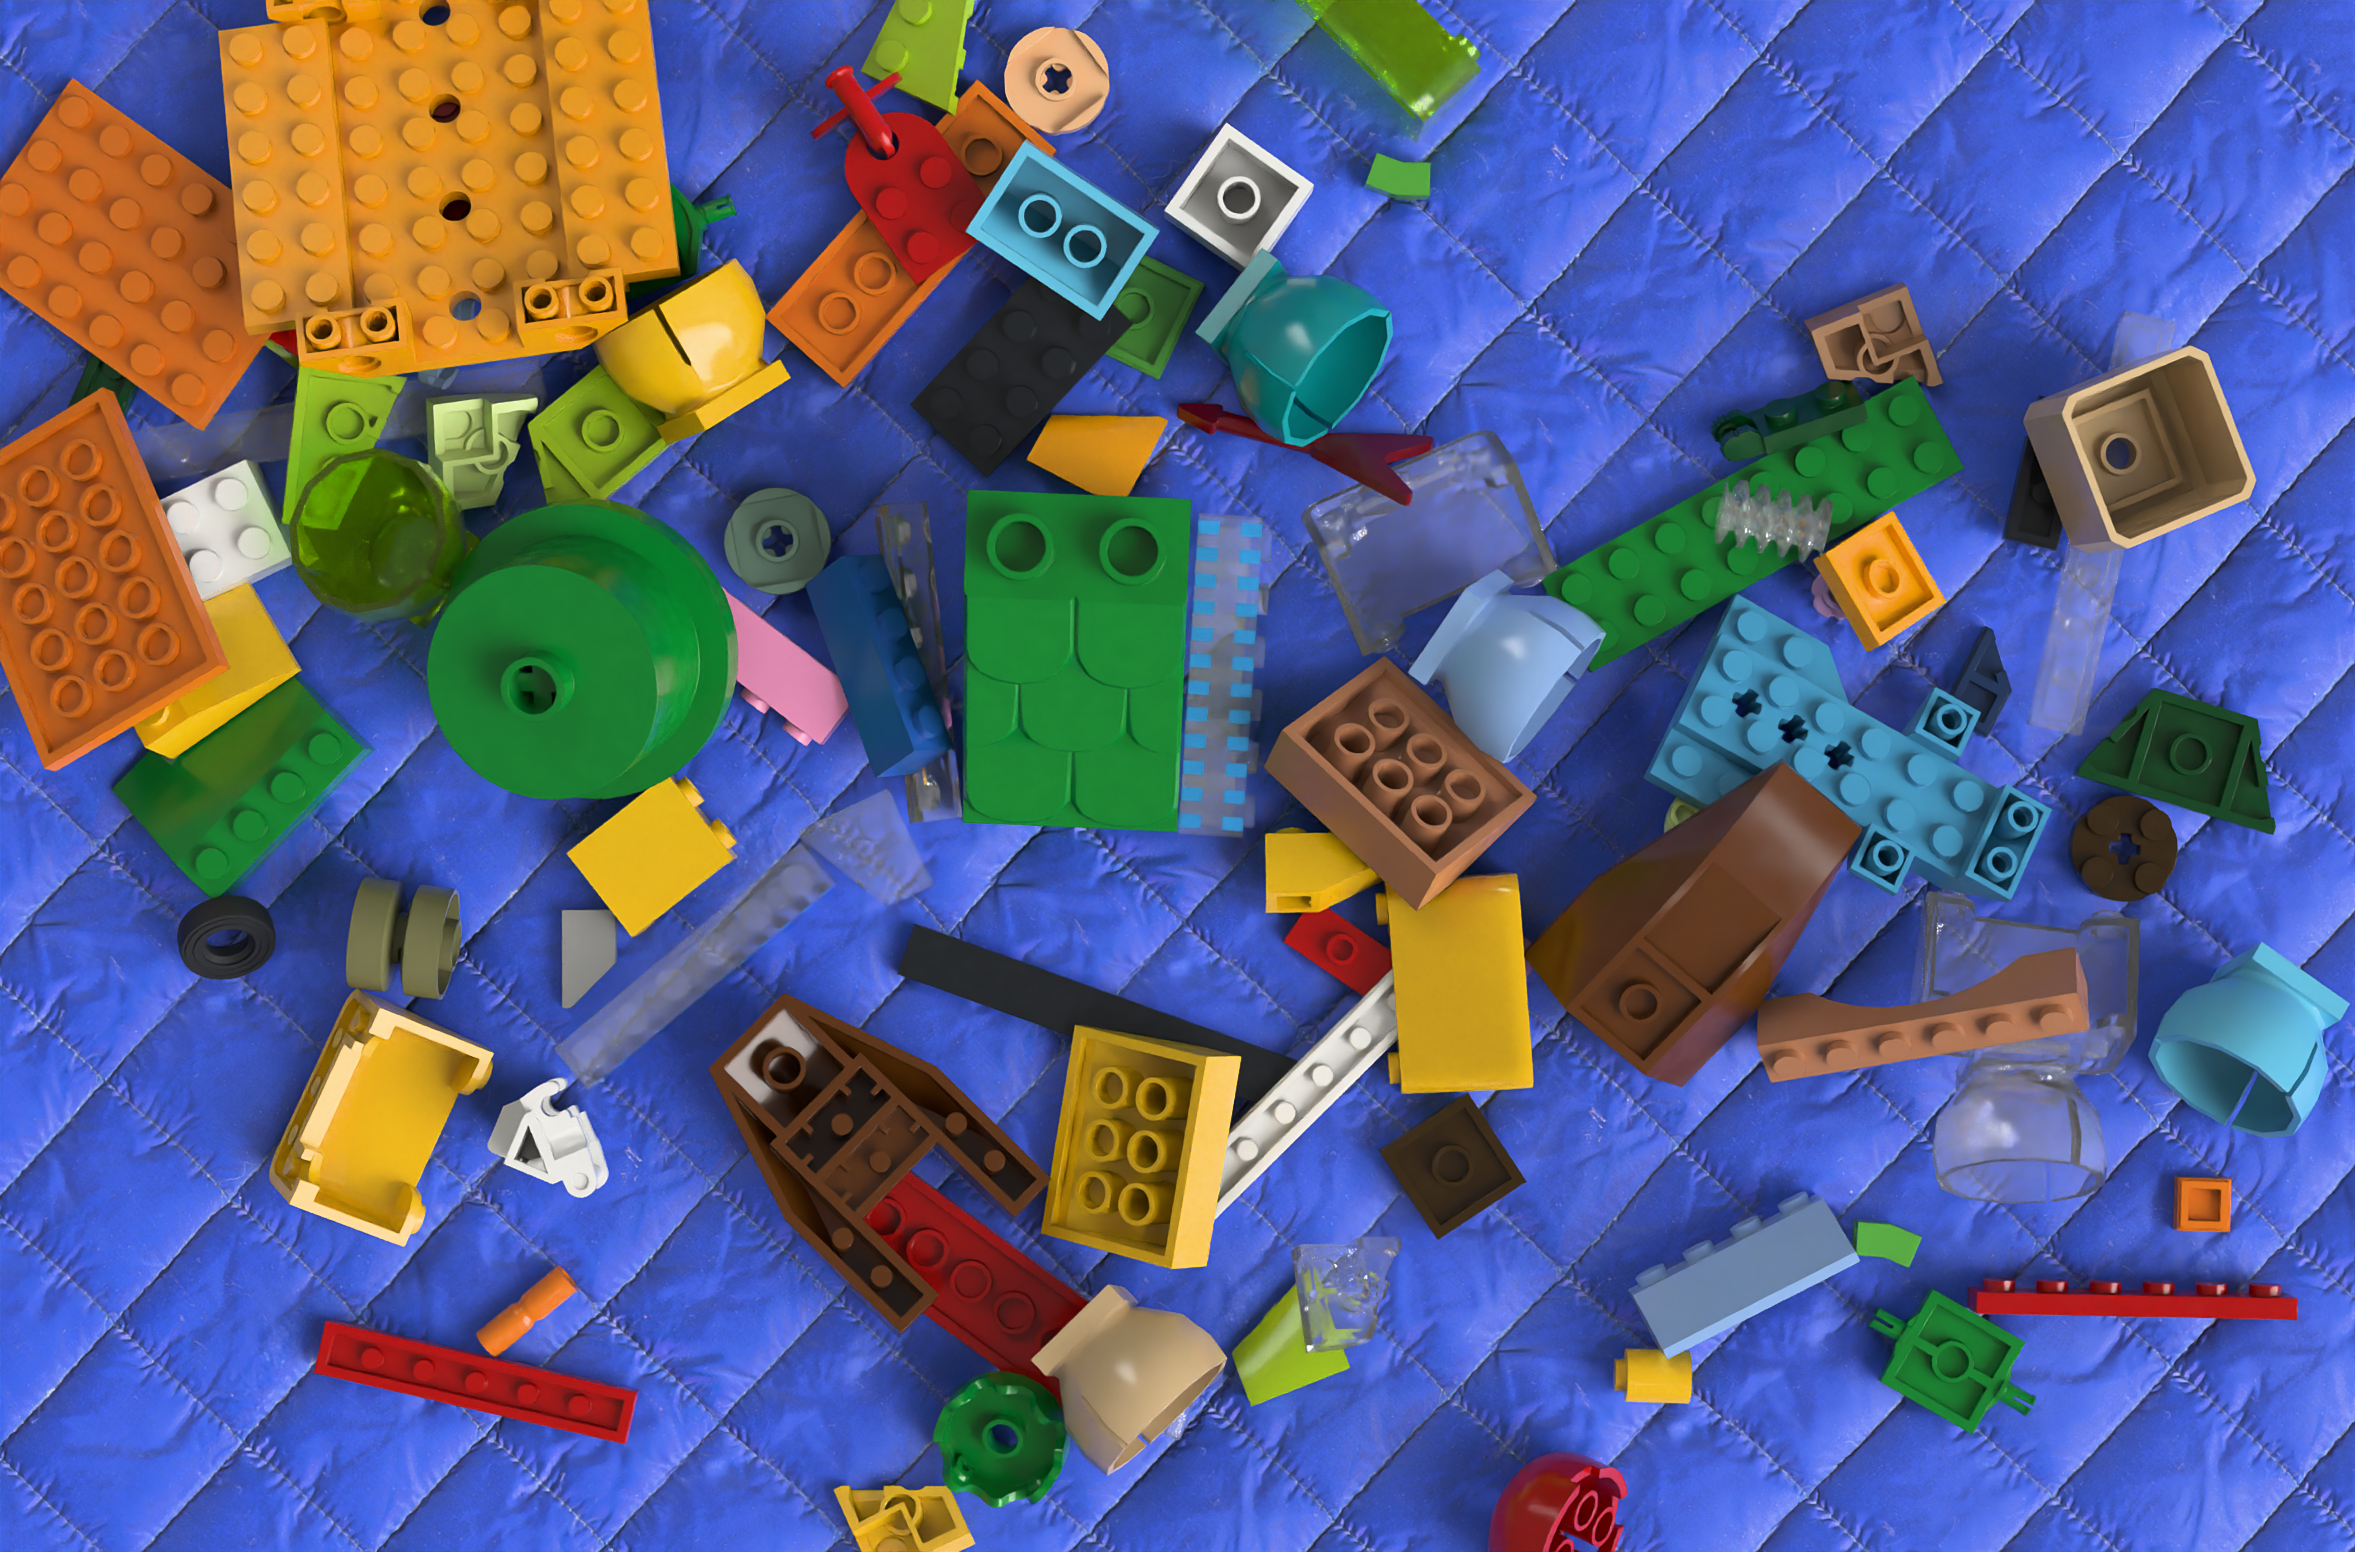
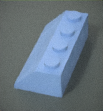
[1628,1191,1860,1359]

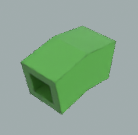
[1364,153,1431,200]
[1852,1219,1922,1268]

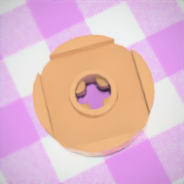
[1004,27,1110,136]

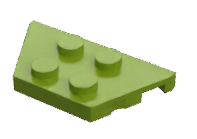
[527,364,676,503]

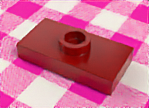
[1283,908,1392,996]

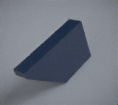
[1948,626,2012,738]

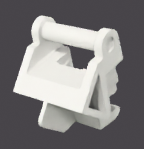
[488,1077,609,1198]

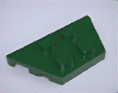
[2074,688,2276,835]

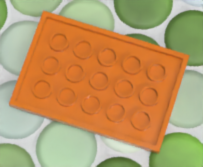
[0,78,273,431]
[0,387,230,772]

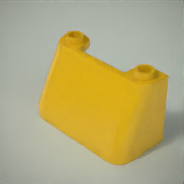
[1375,872,1533,1094]
[269,989,494,1247]

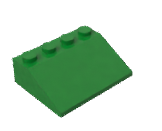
[112,673,375,899]

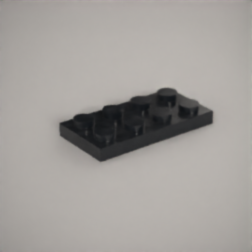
[910,276,1134,478]

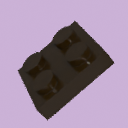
[1378,1091,1527,1240]

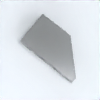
[562,909,617,1008]

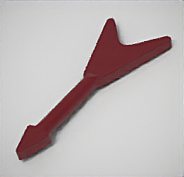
[1177,403,1433,506]

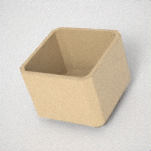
[2023,345,2257,553]

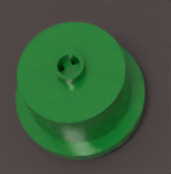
[427,498,738,800]

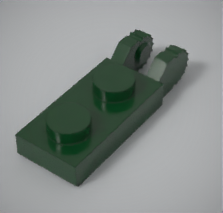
[1711,380,1868,463]

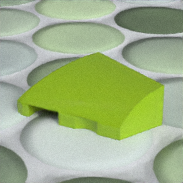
[1231,1269,1350,1407]

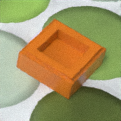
[2173,1176,2231,1232]

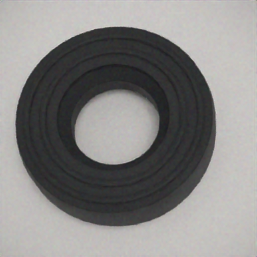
[177,896,276,980]

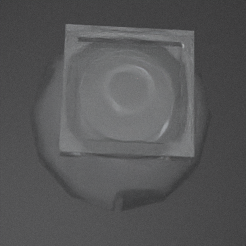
[1932,1041,2108,1204]

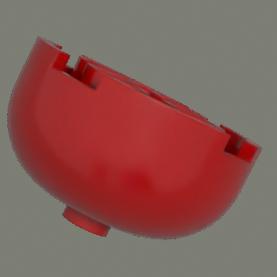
[1488,1452,1627,1552]

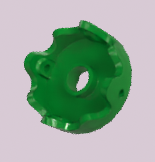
[933,1371,1071,1508]

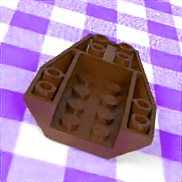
[1524,759,1862,1087]

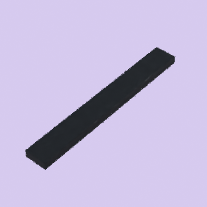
[897,923,1298,1103]

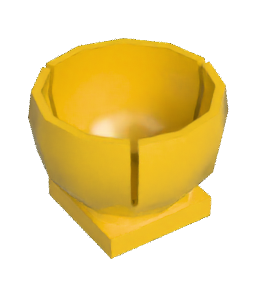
[591,258,791,445]

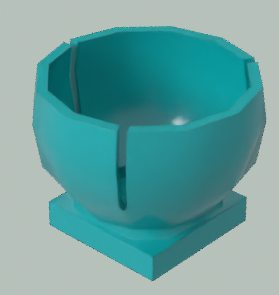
[1195,248,1393,447]

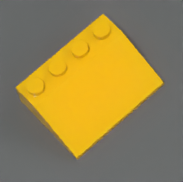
[1041,1025,1241,1269]

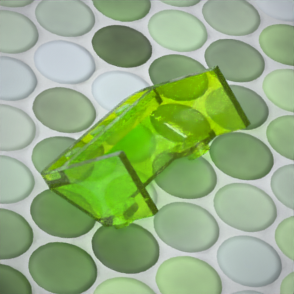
[1273,0,1481,143]

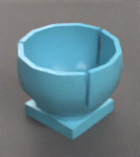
[2148,942,2350,1138]

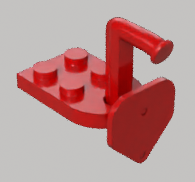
[810,65,986,286]

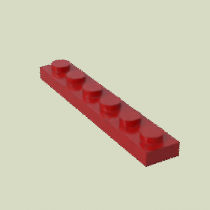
[1967,1278,2298,1320]
[314,1319,639,1444]

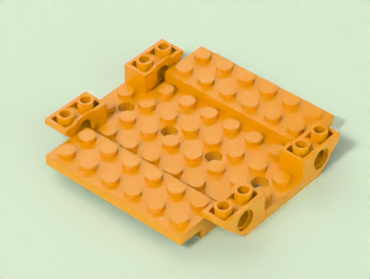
[218,0,681,379]

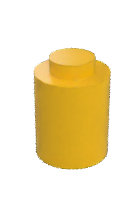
[1613,1348,1692,1404]

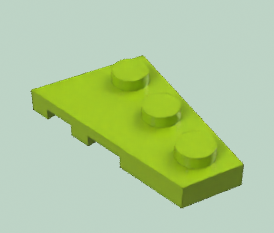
[860,0,975,116]
[281,364,407,530]

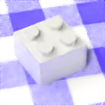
[1164,123,1314,273]
[160,459,304,602]

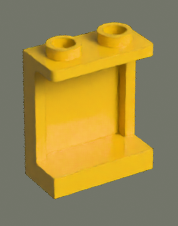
[566,775,738,937]

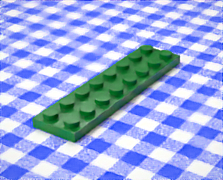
[1539,375,1964,673]

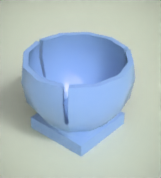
[1408,569,1606,763]

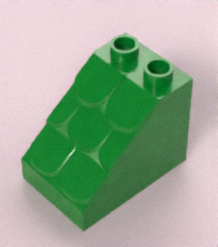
[963,490,1191,832]

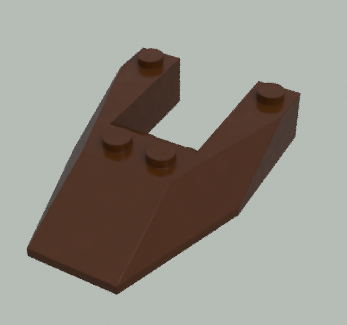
[708,993,1052,1338]

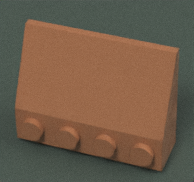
[1264,656,1537,911]

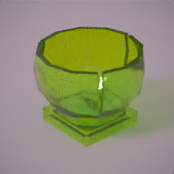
[289,448,482,630]

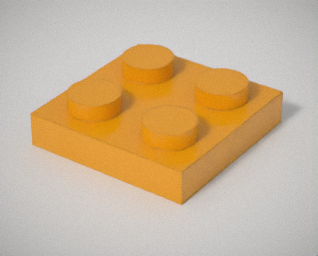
[1813,510,1946,652]

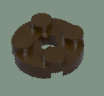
[2068,796,2178,902]

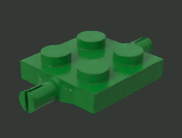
[1867,1287,2036,1435]

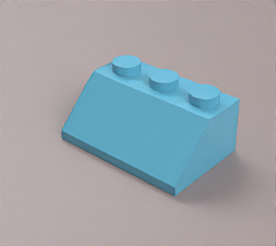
[965,139,1160,321]

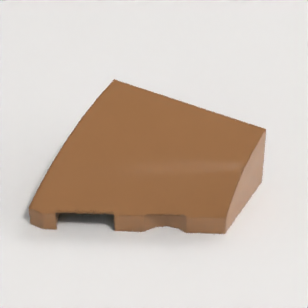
[1803,282,1943,387]

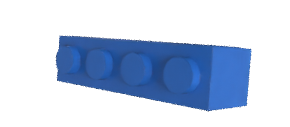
[805,554,953,778]

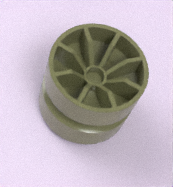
[346,876,462,1000]

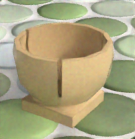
[1031,1284,1227,1476]

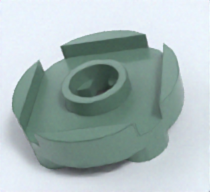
[724,488,832,595]

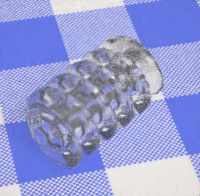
[1714,480,1833,563]

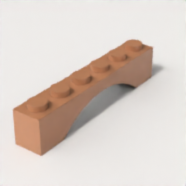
[1757,947,2089,1083]

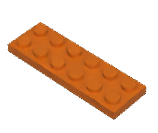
[765,79,1057,390]

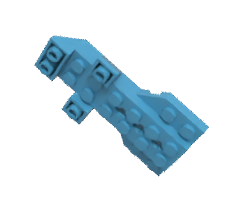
[1643,594,2052,903]

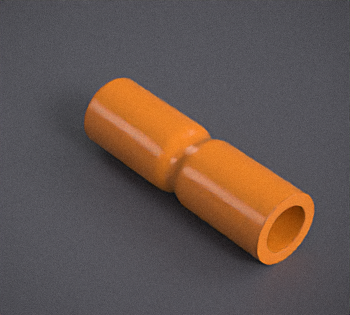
[476,1265,578,1358]

